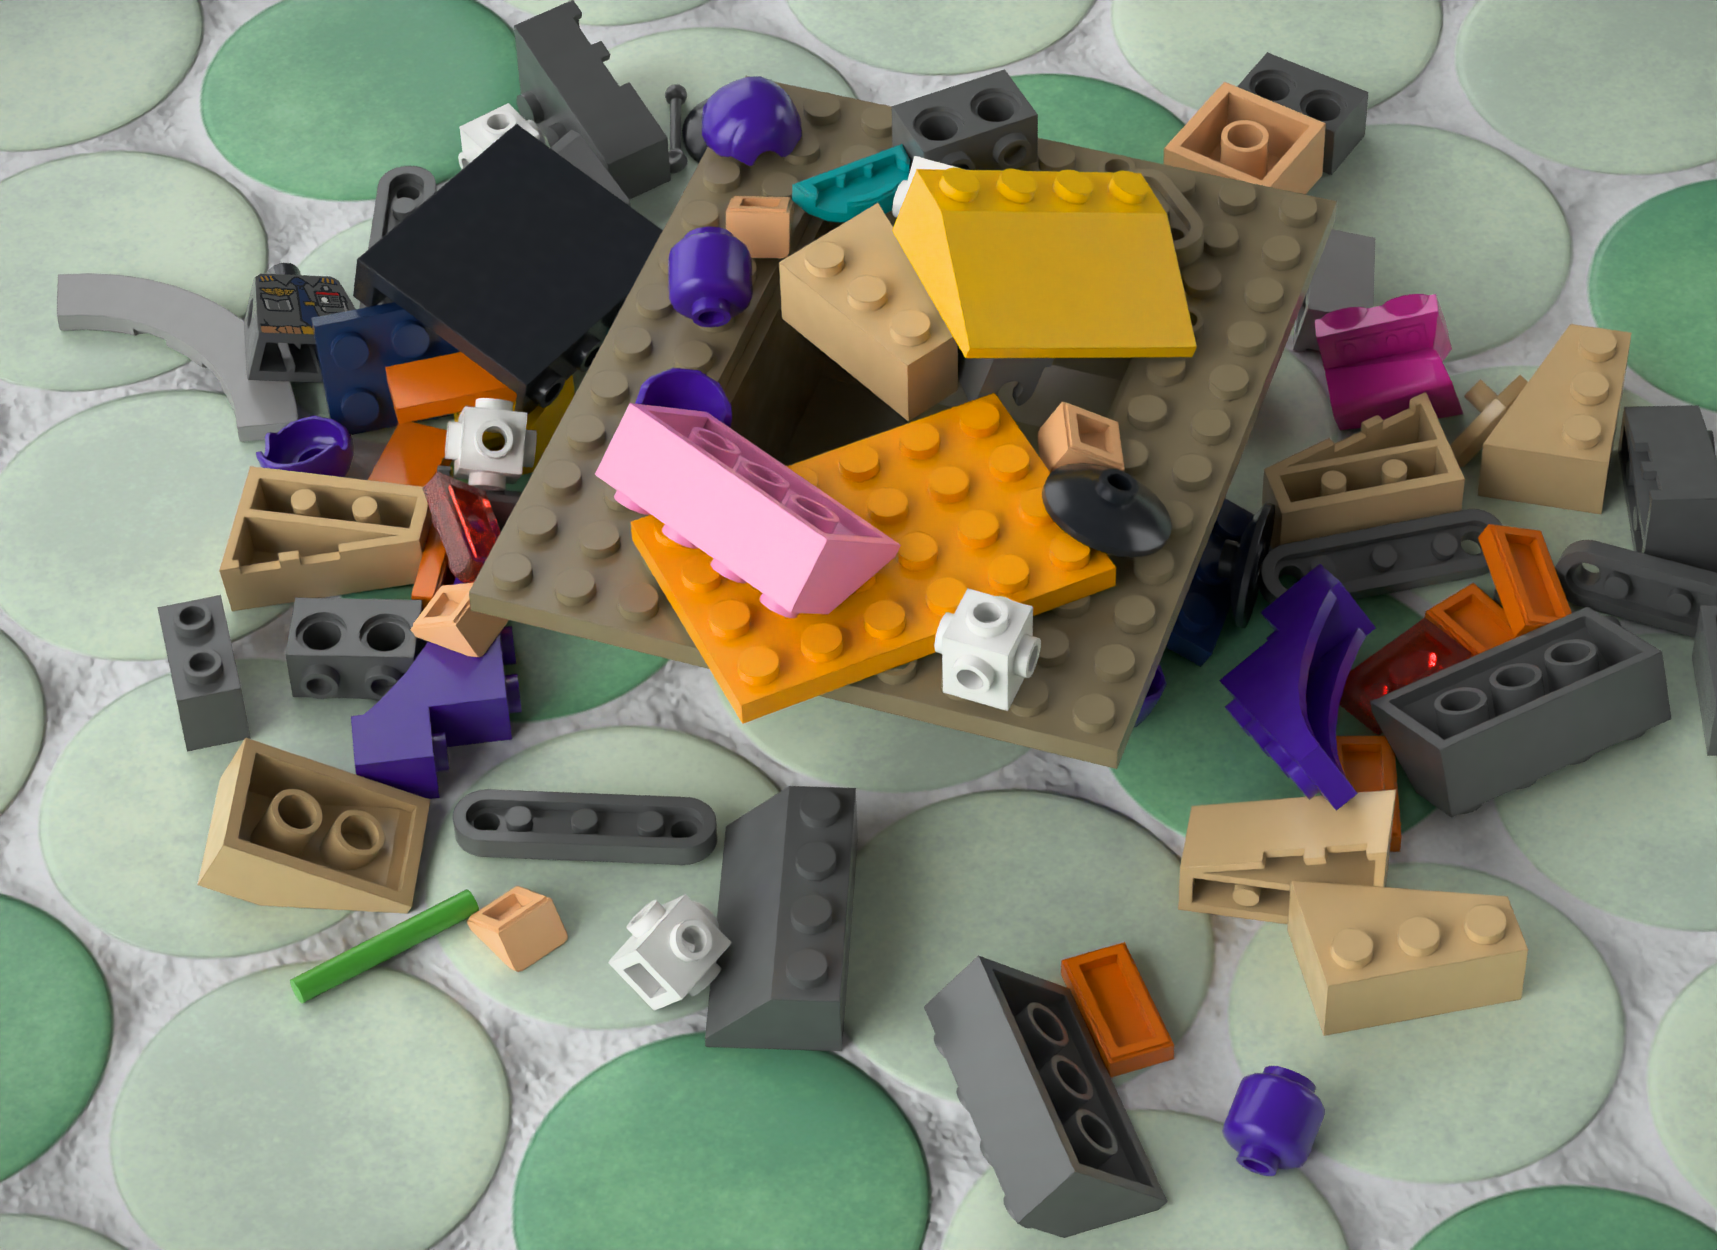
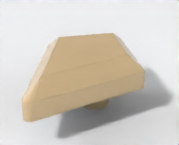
[1450,375,1528,467]

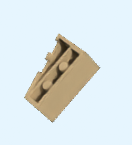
[779,203,958,422]
[1477,324,1632,514]
[1262,392,1465,549]
[219,466,437,611]
[1178,790,1396,924]
[1287,880,1528,1036]

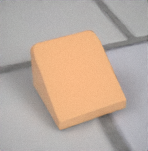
[726,196,794,258]
[1037,402,1125,473]
[410,583,509,658]
[466,886,568,972]

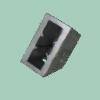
[244,263,356,382]

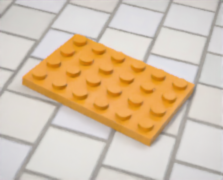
[631,393,1116,724]

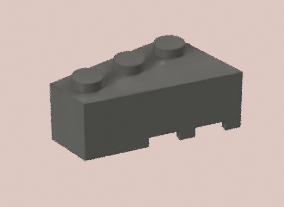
[514,0,671,200]
[1618,405,1717,573]

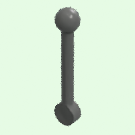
[665,84,688,174]

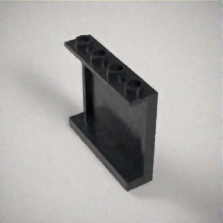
[353,123,663,415]

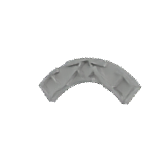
[57,273,298,442]

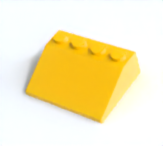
[892,167,1197,358]

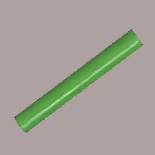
[290,889,479,1004]

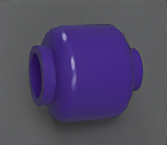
[668,226,753,328]
[1222,1066,1325,1176]

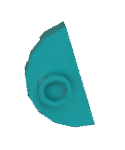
[792,144,910,222]

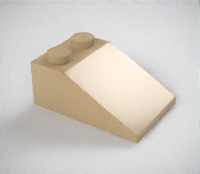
[198,738,431,914]

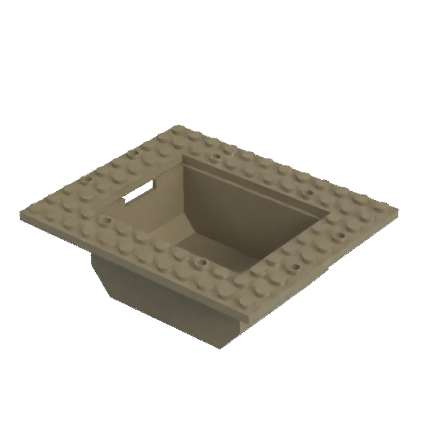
[469,76,1337,769]

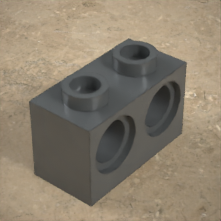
[1237,52,1368,175]
[891,69,1038,171]
[157,595,251,752]
[285,597,428,700]

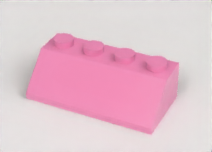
[595,403,901,619]

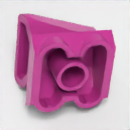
[1315,294,1464,431]

